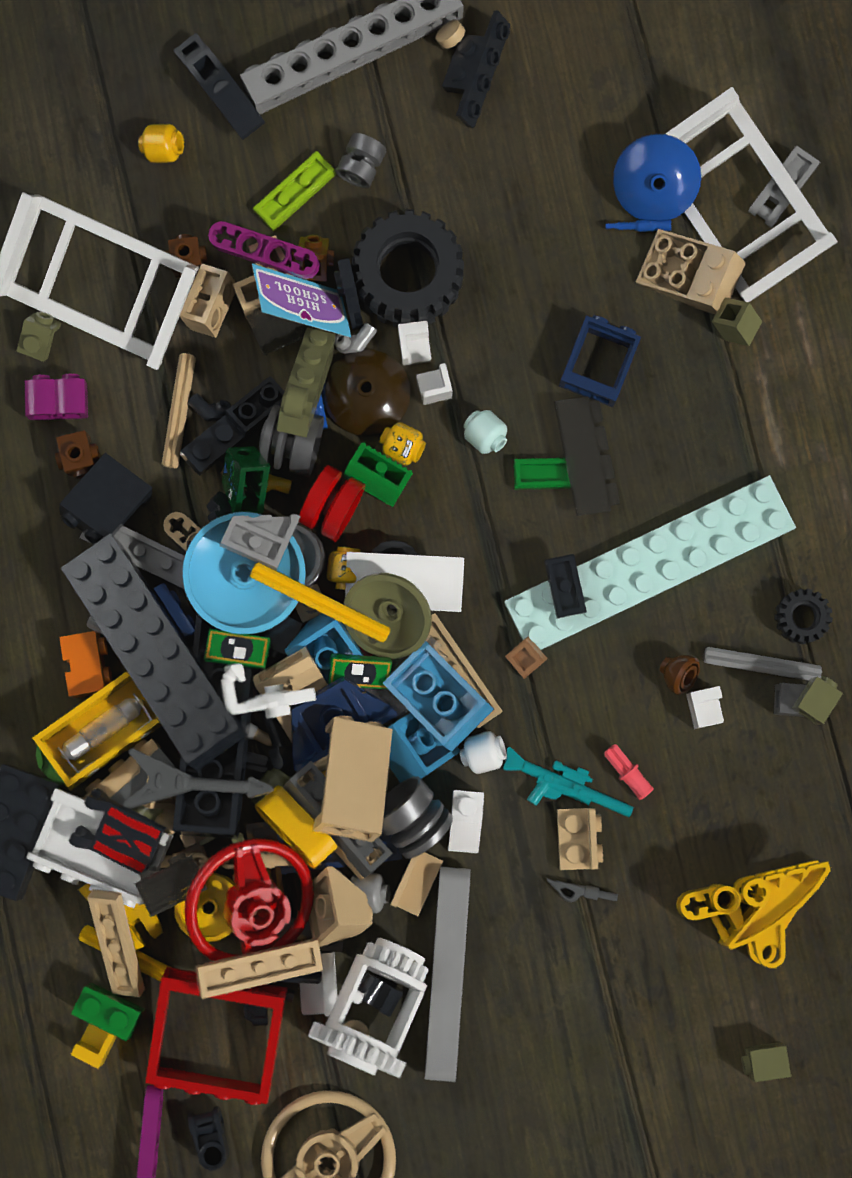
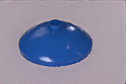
[613,134,701,220]

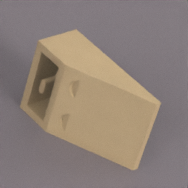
[636,229,746,314]

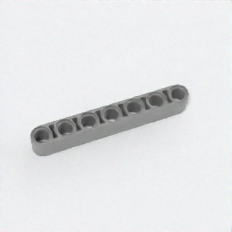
[425,867,471,1082]

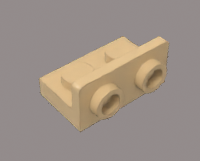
[557,808,603,870]

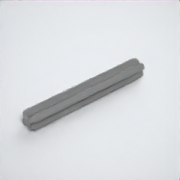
[703,647,822,681]

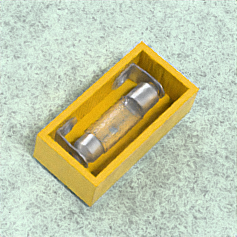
[33,671,162,791]

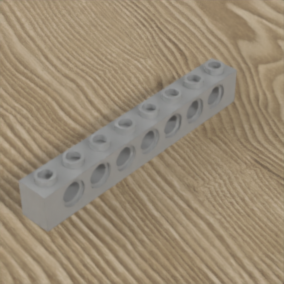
[240,0,463,114]

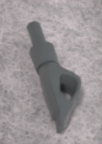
[547,878,618,903]

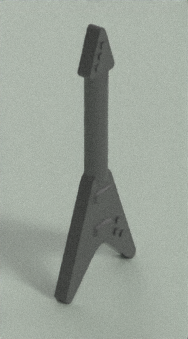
[123,749,274,809]

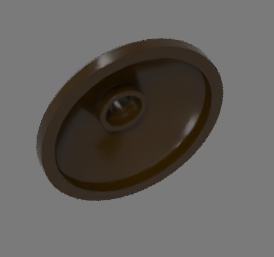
[323,349,410,437]

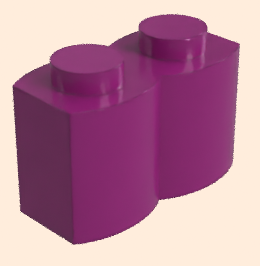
[25,374,88,420]

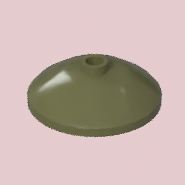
[344,573,432,659]

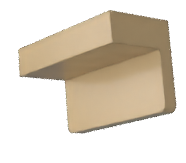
[390,852,443,916]

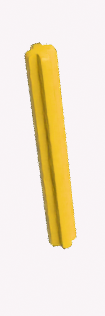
[250,563,390,642]

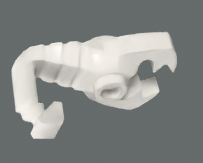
[221,663,316,719]

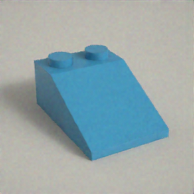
[383,641,494,752]

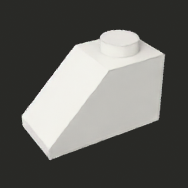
[448,790,484,853]

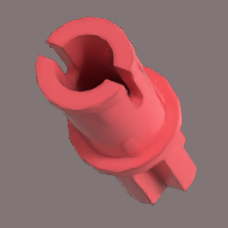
[604,744,654,801]

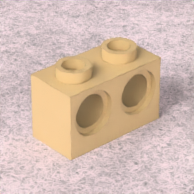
[179,264,236,338]

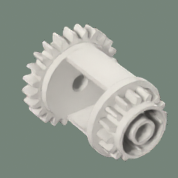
[308,938,429,1078]

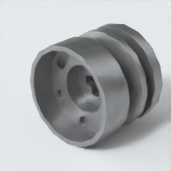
[259,405,324,477]
[382,776,453,859]

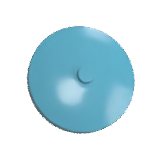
[183,512,305,635]

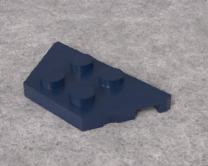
[290,676,398,773]

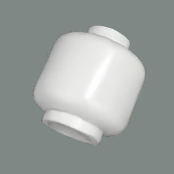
[460,731,507,774]

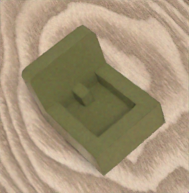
[16,312,61,362]

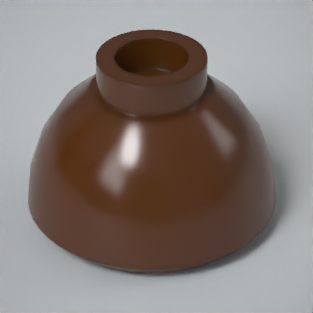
[660,655,700,695]

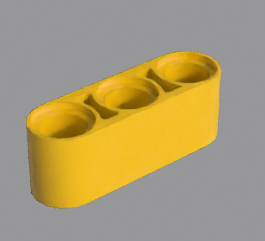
[254,785,337,869]

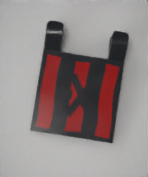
[69,788,166,877]

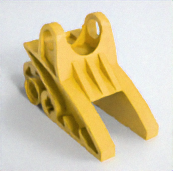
[676,860,831,968]

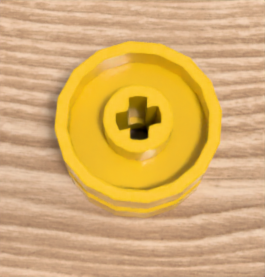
[174,873,235,942]

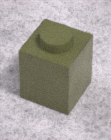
[712,297,762,346]
[791,676,843,725]
[741,1042,791,1082]

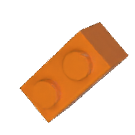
[59,631,112,698]

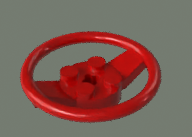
[184,839,314,961]

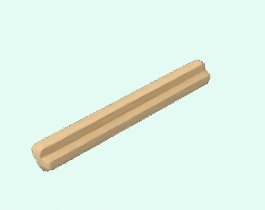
[162,353,196,468]

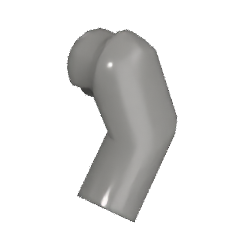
[334,323,377,354]

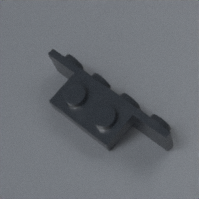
[442,10,511,128]

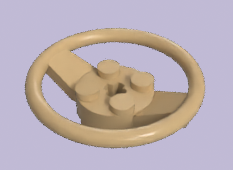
[261,1090,396,1178]

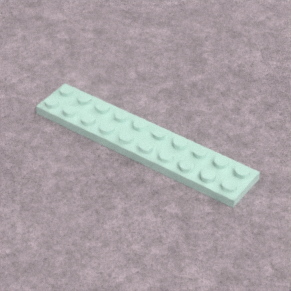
[504,475,796,650]

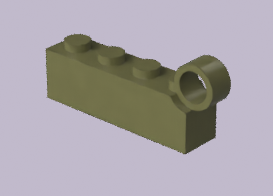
[277,327,336,438]

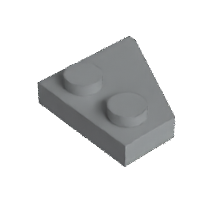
[220,514,300,571]

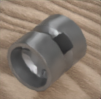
[336,133,386,188]

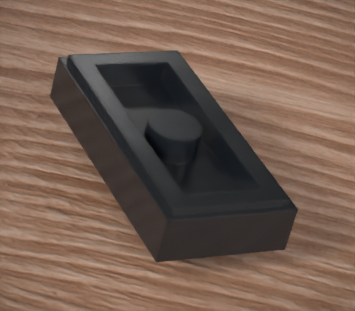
[544,554,587,619]

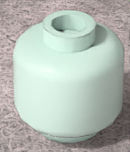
[464,410,507,454]

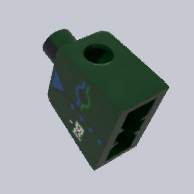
[222,447,270,514]

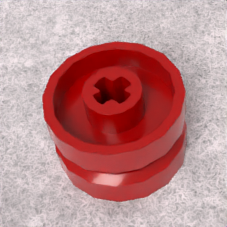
[298,465,366,542]

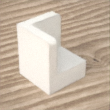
[398,320,431,365]
[416,363,452,405]
[686,686,724,729]

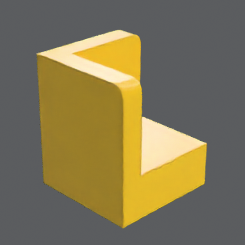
[71,1023,117,1069]

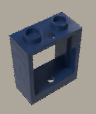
[559,315,641,407]

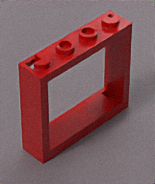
[145,967,288,1105]

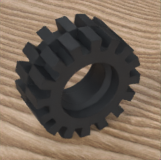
[774,589,833,644]

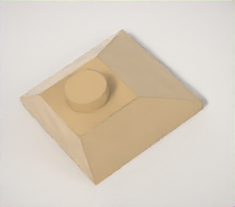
[309,866,373,947]

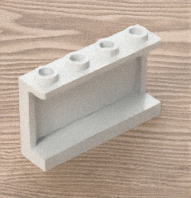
[26,788,173,908]

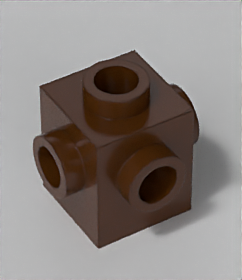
[164,234,208,278]
[292,235,335,281]
[55,430,100,479]

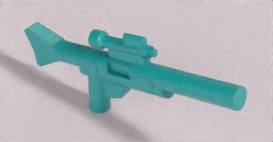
[503,747,634,817]

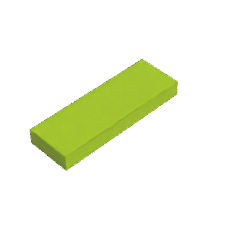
[253,151,337,232]

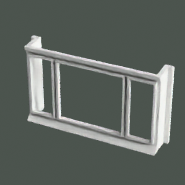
[662,87,838,302]
[0,192,199,370]

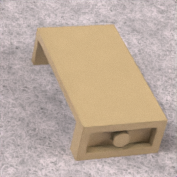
[253,647,328,771]
[313,716,392,842]

